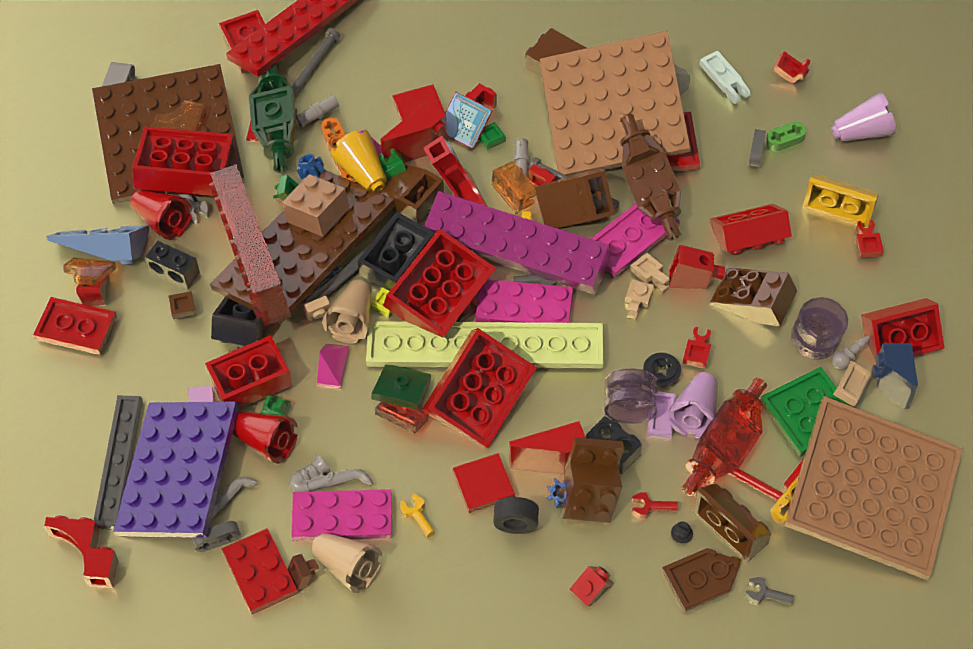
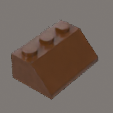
[694,483,771,562]

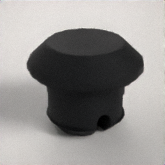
[671,521,693,544]

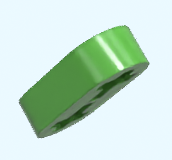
[766,122,806,151]

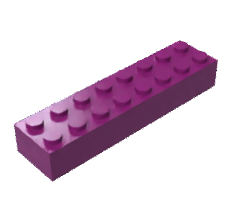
[424,191,612,295]

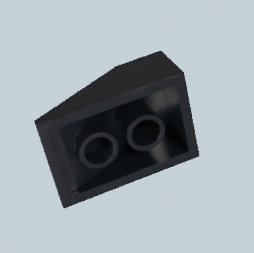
[357,212,435,291]
[211,297,270,347]

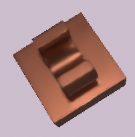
[288,554,319,590]

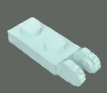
[699,50,751,104]

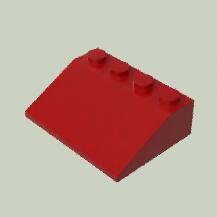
[132,126,233,197]
[383,228,496,338]
[422,328,537,448]

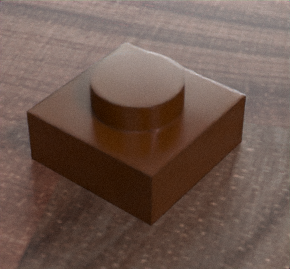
[169,291,196,320]

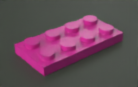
[591,204,680,277]
[475,279,573,323]
[291,489,392,541]

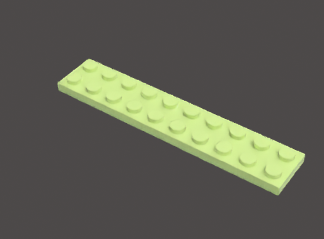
[366,321,603,368]

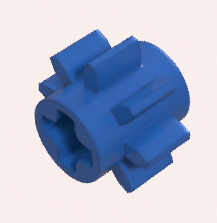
[297,154,325,179]
[547,478,567,508]

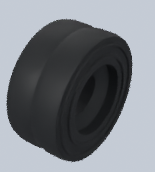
[493,497,539,534]

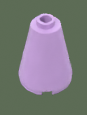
[831,93,896,142]
[668,372,718,439]

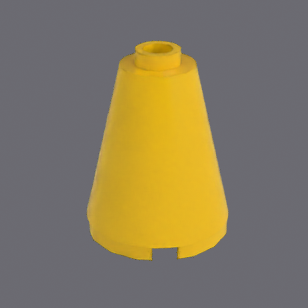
[331,130,387,192]

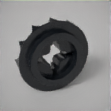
[643,353,681,388]

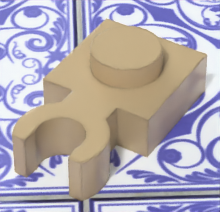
[304,296,330,322]

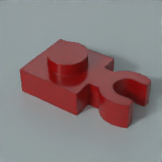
[856,220,884,258]
[682,327,711,369]

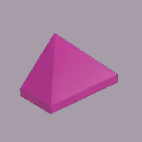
[317,343,350,389]

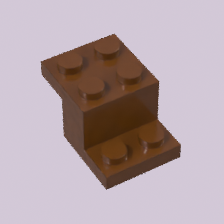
[561,437,624,523]

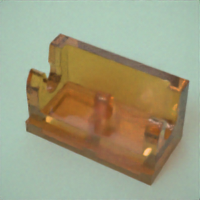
[491,161,536,214]

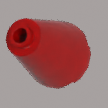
[130,190,192,240]
[232,412,298,464]

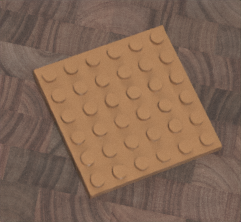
[540,30,691,177]
[784,396,963,580]

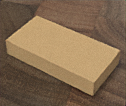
[833,361,872,407]

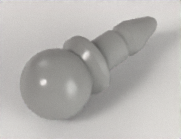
[832,335,870,369]

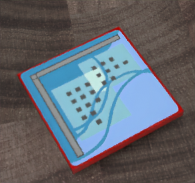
[445,92,493,150]

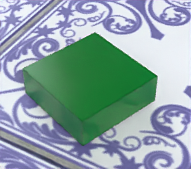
[479,122,506,150]

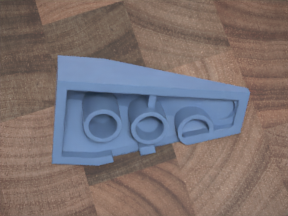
[46,225,150,264]

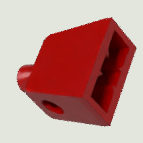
[669,245,725,289]

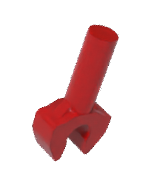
[632,492,678,519]

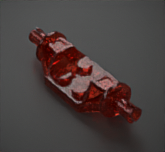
[681,377,767,497]

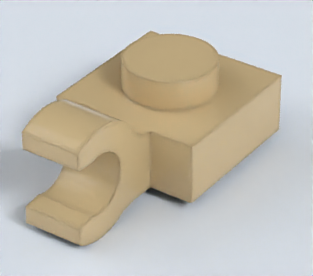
[630,253,670,293]
[625,279,654,319]

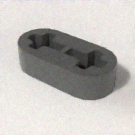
[748,129,766,168]
[192,521,241,552]

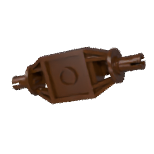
[620,114,682,241]

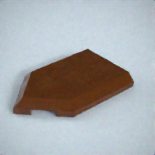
[662,548,741,611]

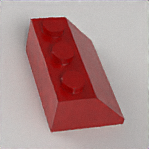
[709,204,792,254]
[861,298,945,361]
[205,335,293,409]

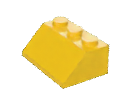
[803,174,879,227]

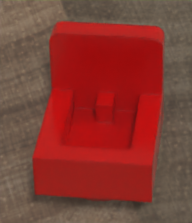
[772,51,811,84]
[465,83,497,109]
[529,164,556,186]
[570,566,614,606]

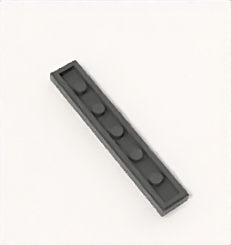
[94,395,143,530]

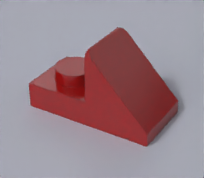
[76,272,110,306]

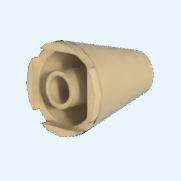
[322,280,372,344]
[312,533,382,593]

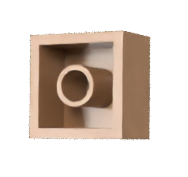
[282,174,350,237]

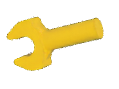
[401,494,435,537]

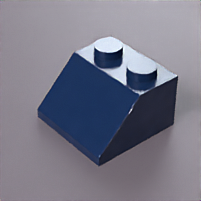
[872,343,918,409]

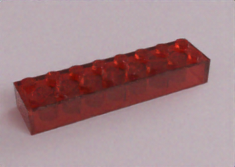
[209,164,292,326]

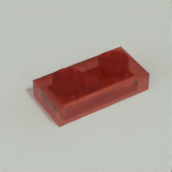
[375,402,429,434]

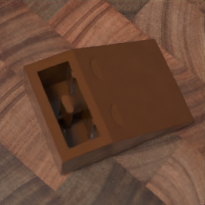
[379,165,444,223]
[534,169,615,228]
[710,267,797,326]

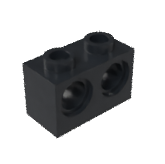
[145,240,200,290]
[586,416,642,475]

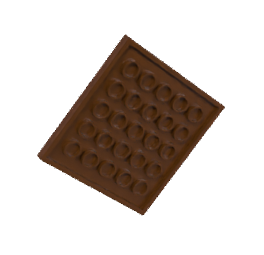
[92,64,244,204]

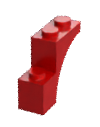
[423,136,487,206]
[44,515,119,588]

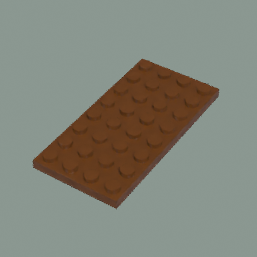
[210,170,395,324]

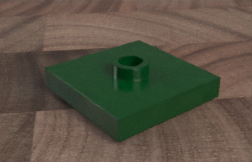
[371,365,431,410]

